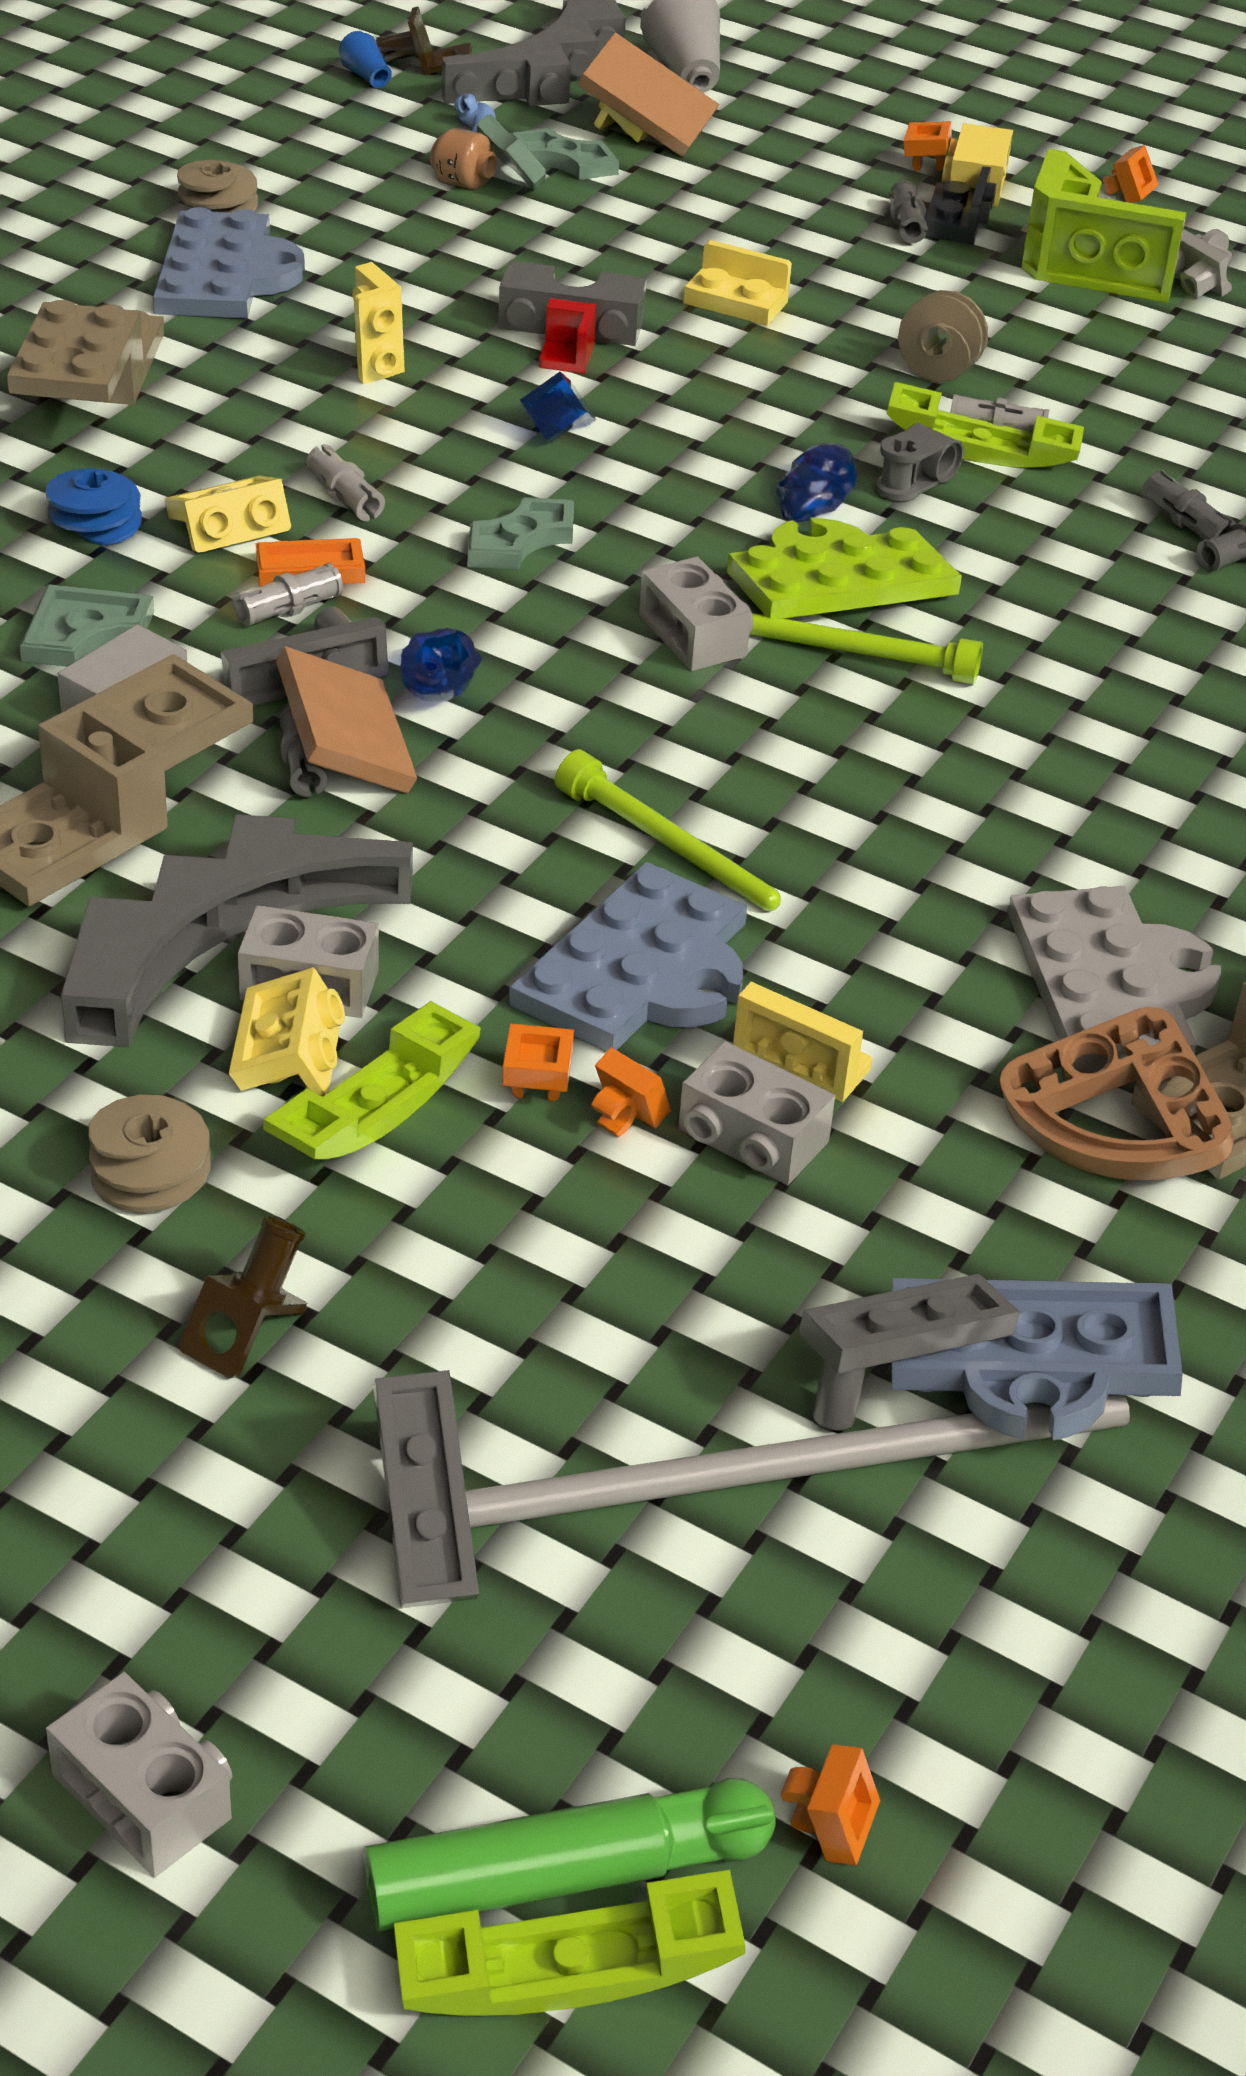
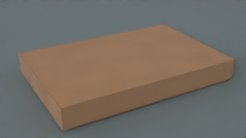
[577,32,719,157]
[276,646,418,793]

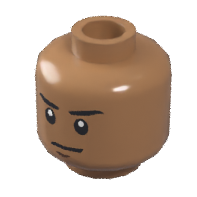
[430,128,497,190]

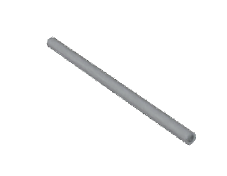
[466,1395,1130,1528]

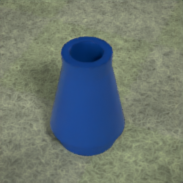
[339,31,392,88]

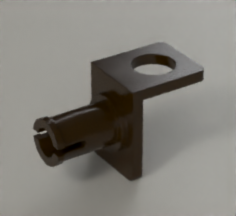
[376,6,473,75]
[179,1216,308,1378]

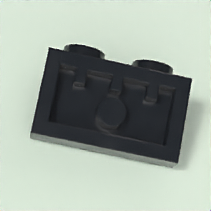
[924,166,997,244]

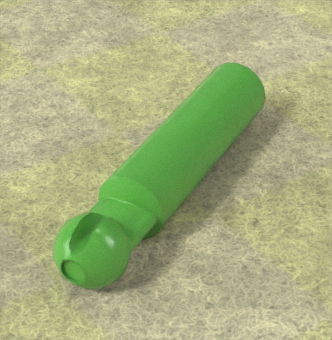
[364,1778,776,1933]

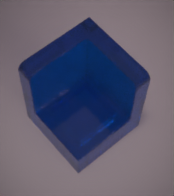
[520,371,596,443]

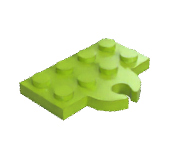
[727,518,962,619]

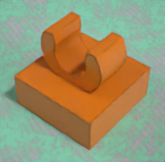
[904,121,952,171]
[1102,145,1159,203]
[502,1023,574,1101]
[591,1047,671,1138]
[780,1744,880,1866]

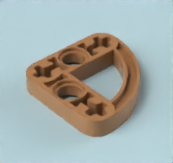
[1000,1007,1234,1180]

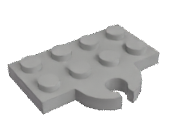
[1008,886,1221,1073]

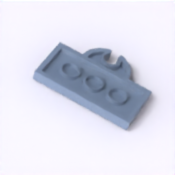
[153,207,305,318]
[509,862,747,1051]
[892,1278,1183,1440]

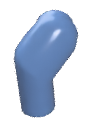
[454,93,496,132]

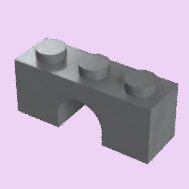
[498,260,647,346]

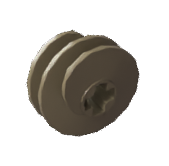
[177,160,258,213]
[898,290,988,382]
[88,1094,211,1213]

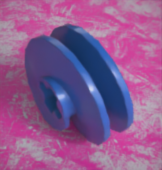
[45,468,142,546]

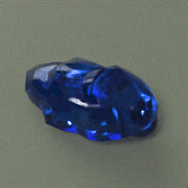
[776,443,857,522]
[400,628,483,703]

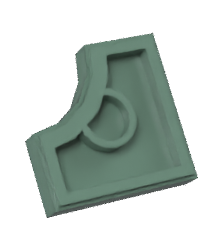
[20,584,154,667]

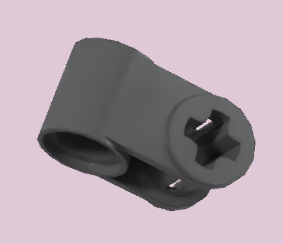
[875,423,964,502]

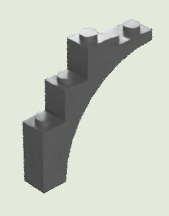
[442,0,626,106]
[61,814,413,1048]

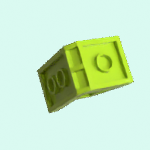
[1021,148,1186,303]

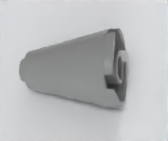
[640,0,720,93]

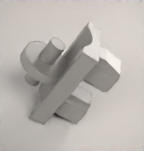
[1174,229,1232,299]

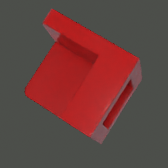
[539,298,596,374]

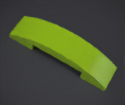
[886,382,1084,468]
[263,1001,481,1159]
[394,1870,746,2016]

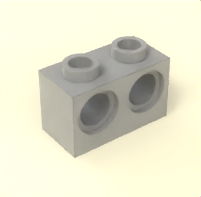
[639,556,753,672]
[238,905,379,1018]
[678,1041,835,1186]
[46,1672,232,1878]

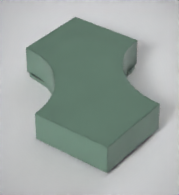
[477,114,546,191]
[511,128,619,180]
[467,497,574,570]

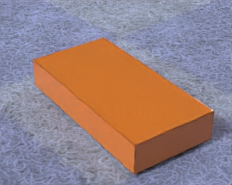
[255,538,365,587]

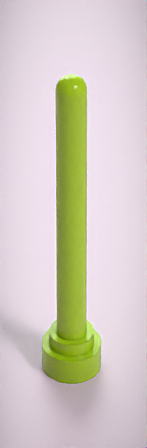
[749,613,983,685]
[555,749,781,911]

